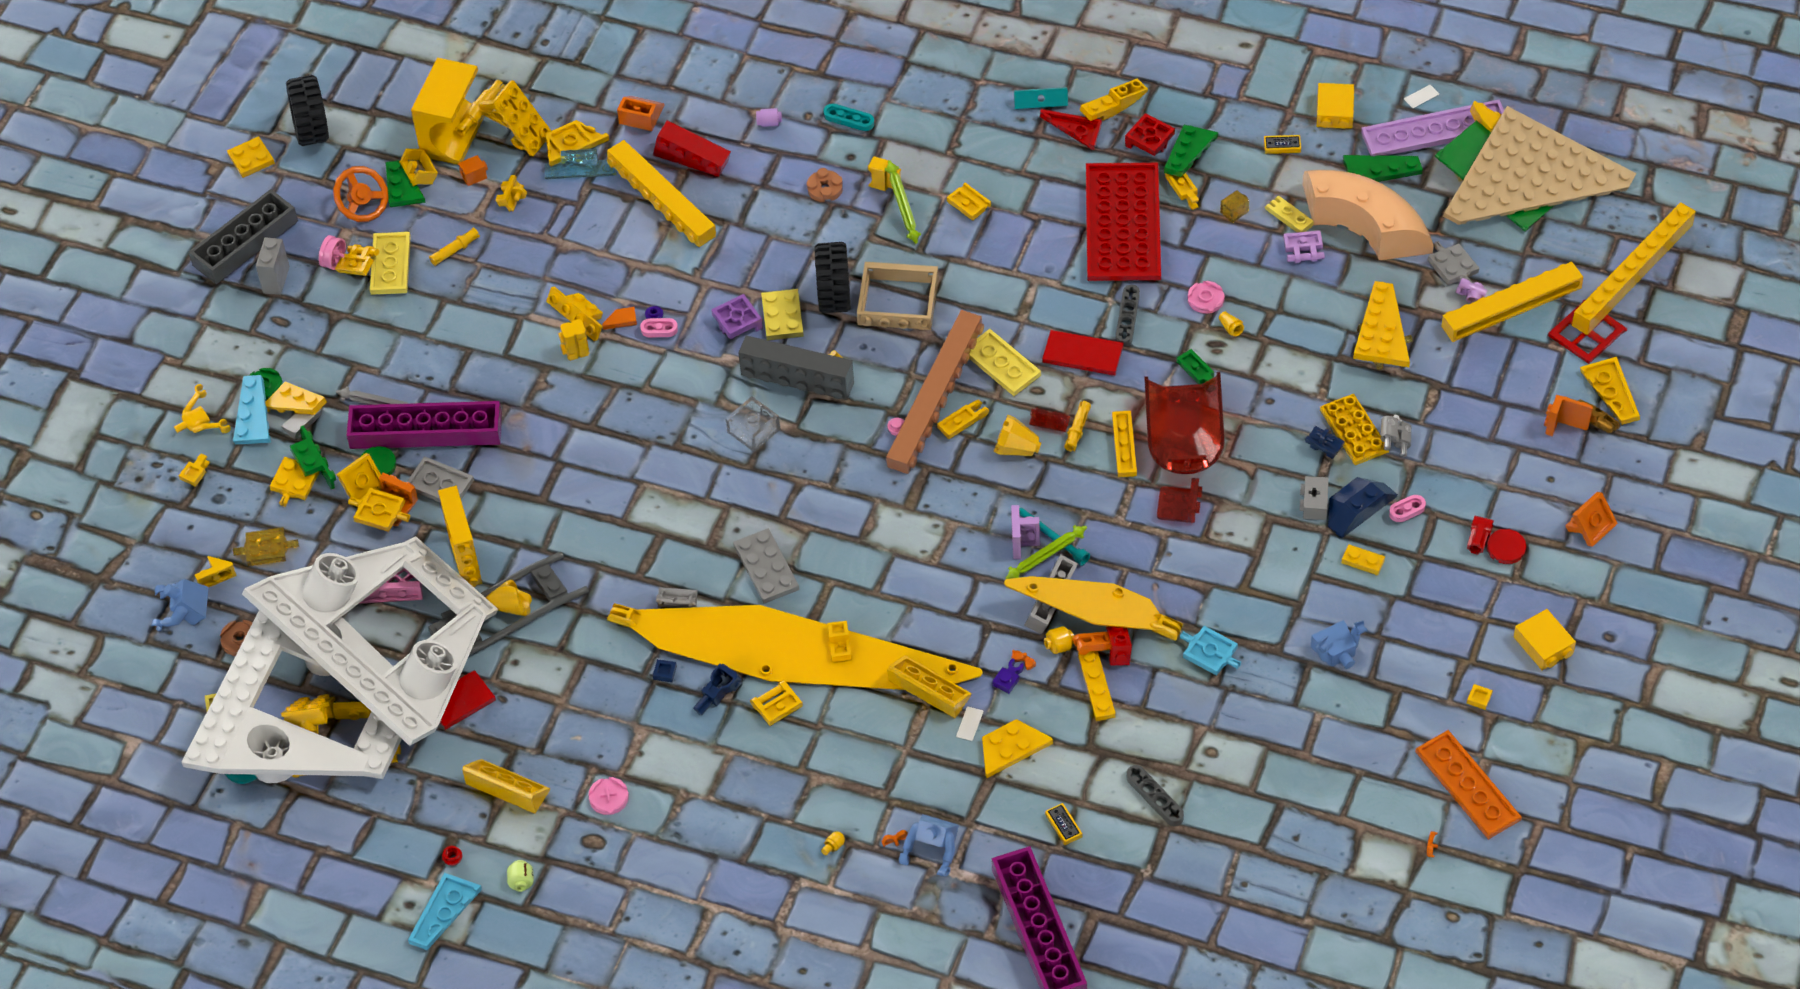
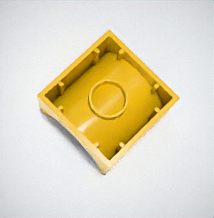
[411,57,485,165]

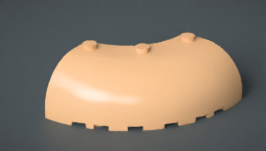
[1303,170,1434,260]

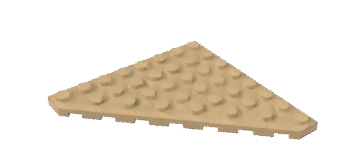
[1443,106,1637,225]

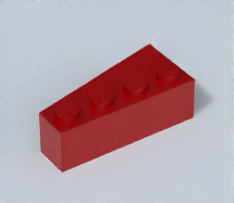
[653,120,731,177]

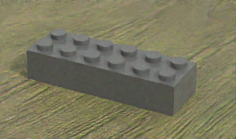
[189,189,298,284]
[738,335,854,400]

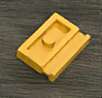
[947,183,991,221]

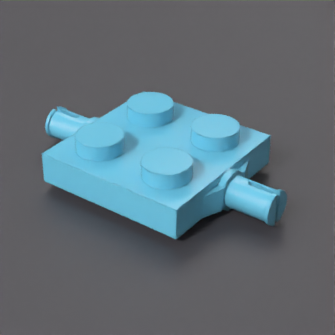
[1180,626,1241,676]

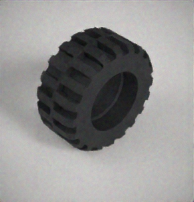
[286,75,329,146]
[815,242,851,313]

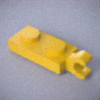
[1165,173,1199,210]

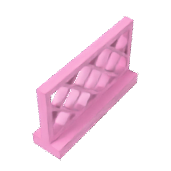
[359,568,423,604]

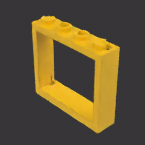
[438,485,483,587]

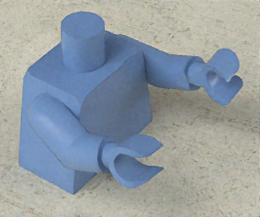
[151,579,209,632]
[1311,620,1368,669]
[899,814,959,876]

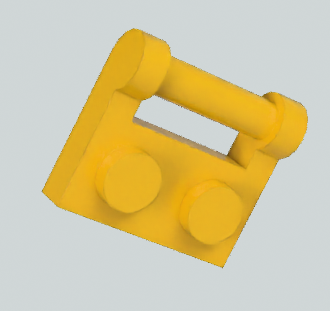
[750,680,803,726]

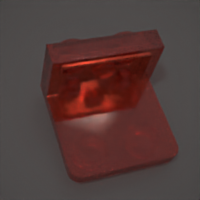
[1157,478,1203,523]

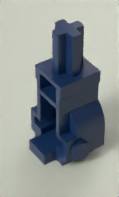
[693,664,742,715]

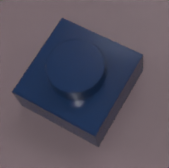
[653,659,677,683]

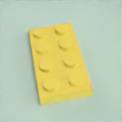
[370,232,411,295]
[969,329,1041,396]

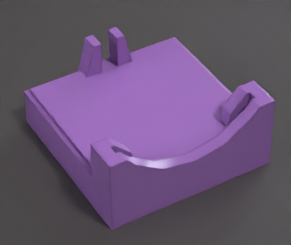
[711,294,763,339]

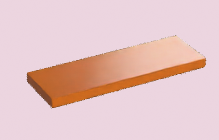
[1415,730,1522,840]

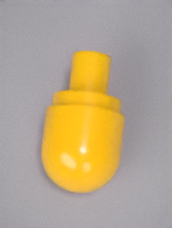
[821,831,845,855]

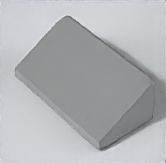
[281,410,321,439]

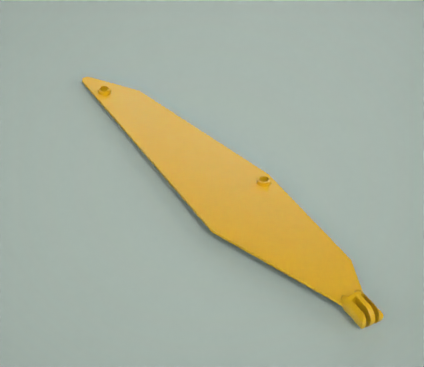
[607,603,983,690]

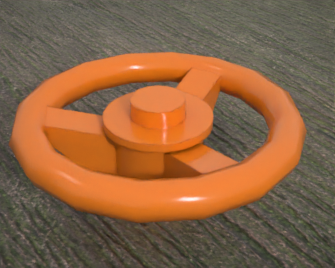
[333,166,388,222]

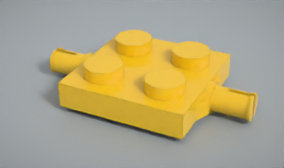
[270,457,320,507]
[348,488,410,532]

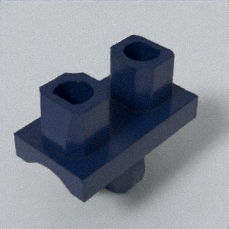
[1305,426,1345,459]

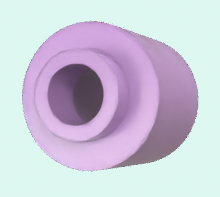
[756,108,782,127]

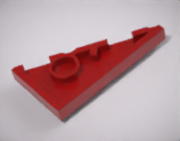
[1040,109,1102,150]

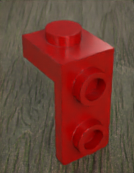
[1106,626,1132,666]

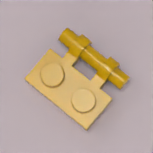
[335,244,379,276]

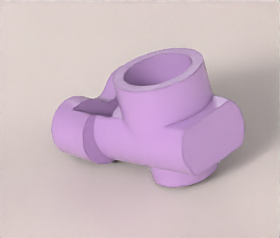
[1455,278,1487,304]

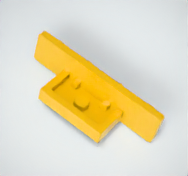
[546,286,603,341]

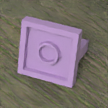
[1011,505,1040,559]

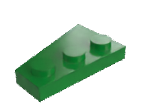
[385,160,426,207]

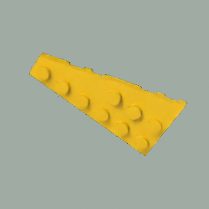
[1353,281,1410,367]

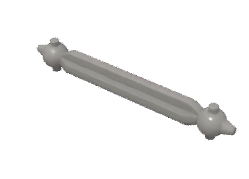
[336,386,418,405]

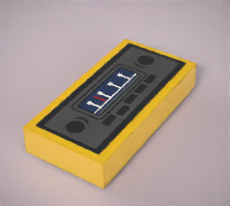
[1264,135,1301,154]
[1045,803,1083,845]

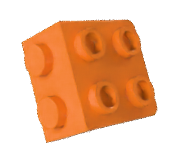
[1544,394,1593,436]
[379,473,418,527]

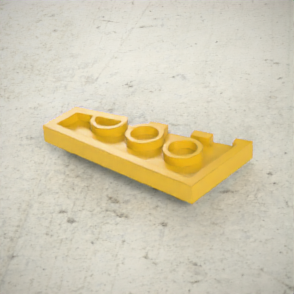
[1580,356,1640,425]

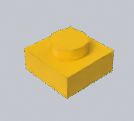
[1467,684,1493,710]

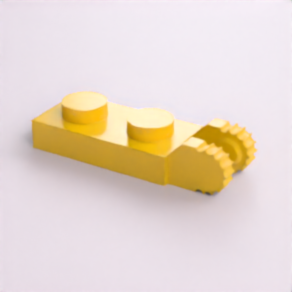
[937,399,989,439]

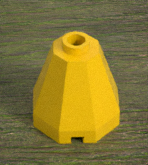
[994,414,1041,456]

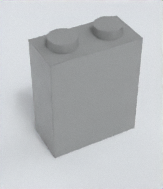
[256,237,290,295]

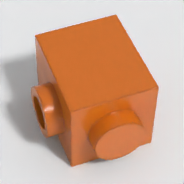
[458,155,488,186]

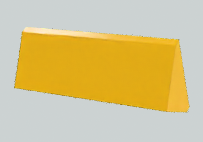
[887,655,972,719]
[462,759,550,814]

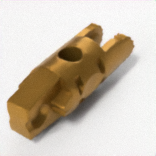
[1578,399,1620,433]

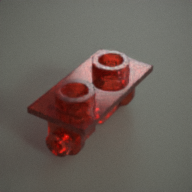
[1029,407,1070,432]

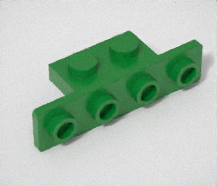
[290,425,336,490]

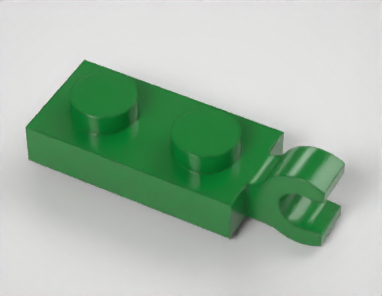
[1176,349,1218,393]

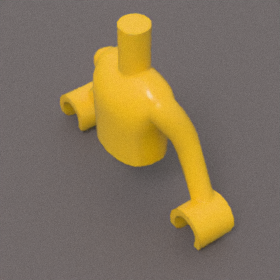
[174,384,231,433]

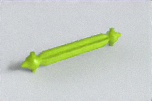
[884,160,921,244]
[1005,525,1087,579]

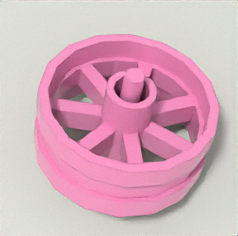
[319,235,346,270]

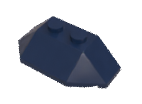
[1328,477,1398,539]

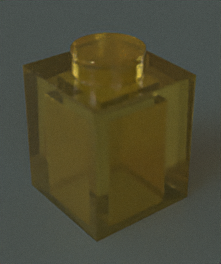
[1220,190,1249,223]

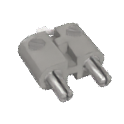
[1381,414,1411,457]

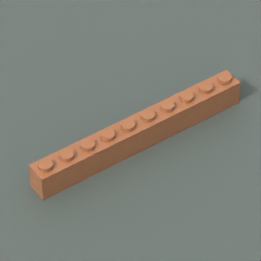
[886,310,984,474]

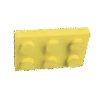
[761,289,804,340]

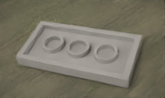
[733,528,799,604]

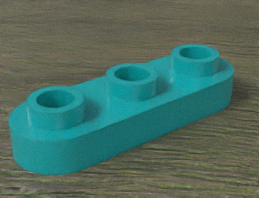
[823,104,874,131]

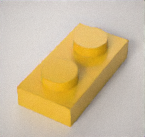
[1341,544,1385,575]

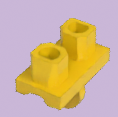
[495,175,527,211]

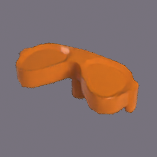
[1011,650,1036,670]
[881,830,908,847]
[1427,831,1438,858]

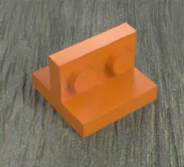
[1565,492,1618,547]

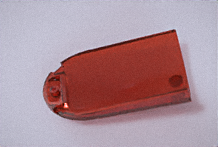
[1144,372,1225,474]

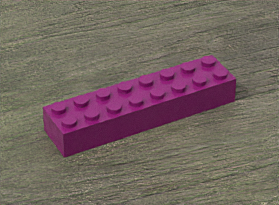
[346,401,502,449]
[991,846,1087,989]

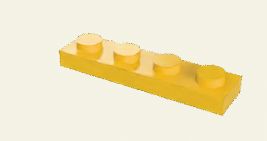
[1112,411,1137,477]
[1078,651,1116,721]

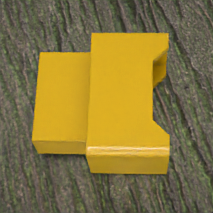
[868,156,901,192]

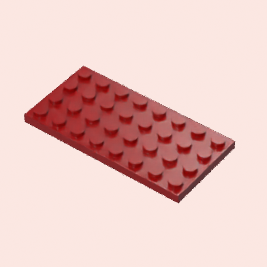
[1086,162,1161,281]

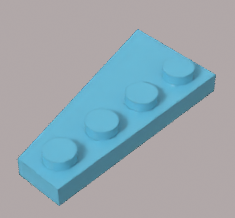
[233,375,271,444]
[408,873,482,950]

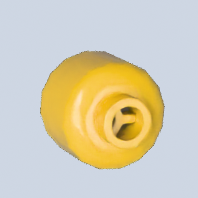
[1044,626,1074,654]

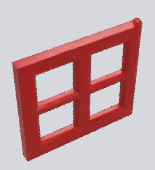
[1548,300,1627,364]

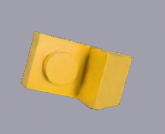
[195,556,237,587]

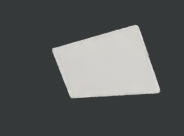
[1404,85,1439,108]
[956,707,983,741]

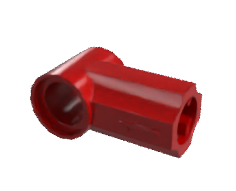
[1467,516,1494,555]

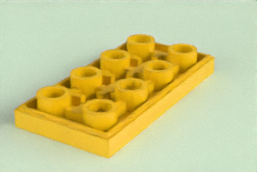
[1320,393,1389,465]

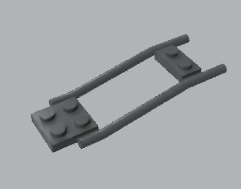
[428,551,589,655]

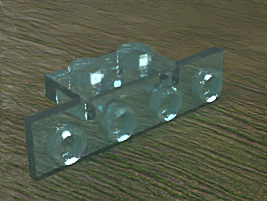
[545,149,617,179]

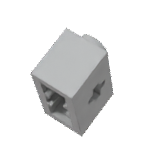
[1300,476,1328,520]

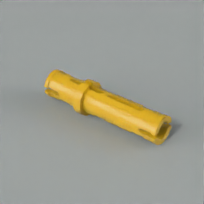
[429,227,480,266]
[1064,401,1091,452]

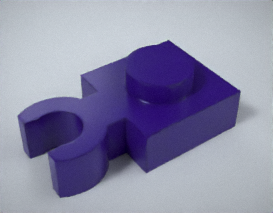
[992,658,1024,694]

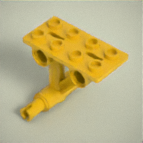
[455,80,551,156]
[281,694,335,778]

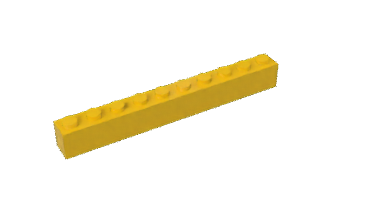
[1572,202,1696,335]

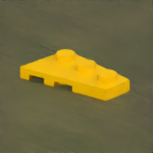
[265,382,327,415]

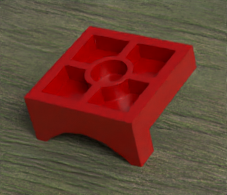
[1125,113,1175,156]

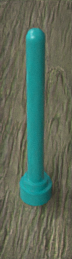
[1019,508,1090,566]

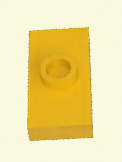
[333,702,371,720]

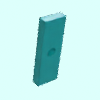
[1014,87,1068,109]

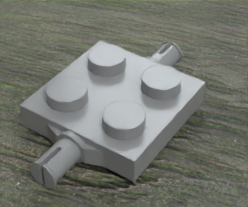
[1427,241,1480,285]

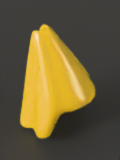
[485,579,532,616]

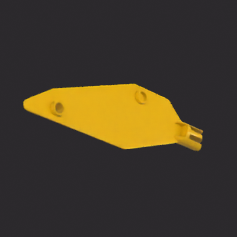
[1004,576,1183,641]

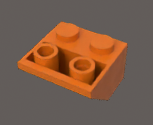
[617,96,665,131]

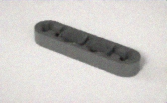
[1116,285,1140,347]
[1127,765,1184,826]

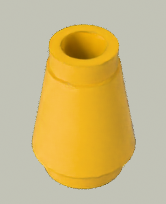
[1219,311,1244,336]

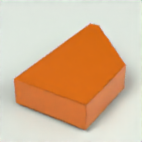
[602,307,637,330]

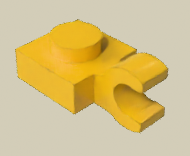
[178,453,210,487]

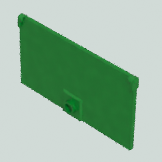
[1435,120,1555,232]

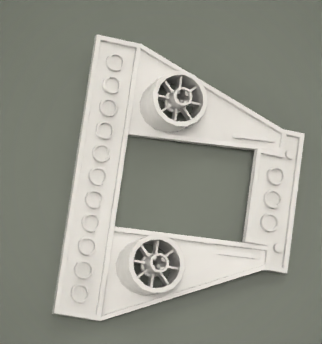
[242,536,498,746]
[182,610,402,783]

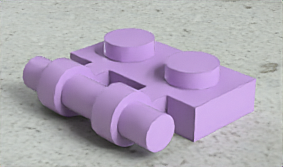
[1283,231,1325,263]

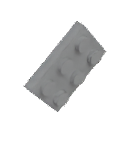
[407,456,474,503]

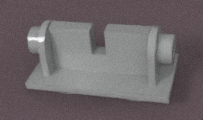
[656,587,697,608]

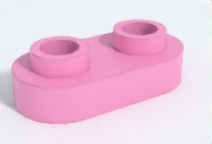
[640,318,678,338]
[1389,495,1426,522]

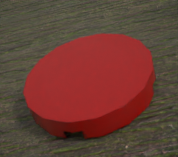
[1487,529,1526,564]

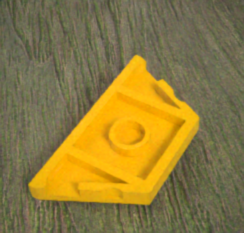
[546,120,609,167]
[982,719,1053,778]

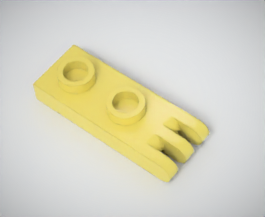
[1265,196,1314,232]

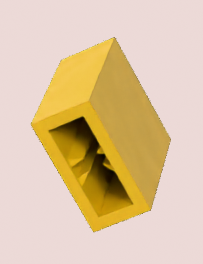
[1316,83,1354,129]
[1513,609,1576,670]

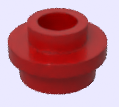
[442,846,463,866]

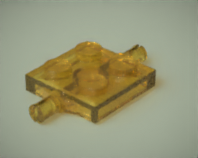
[233,527,299,566]

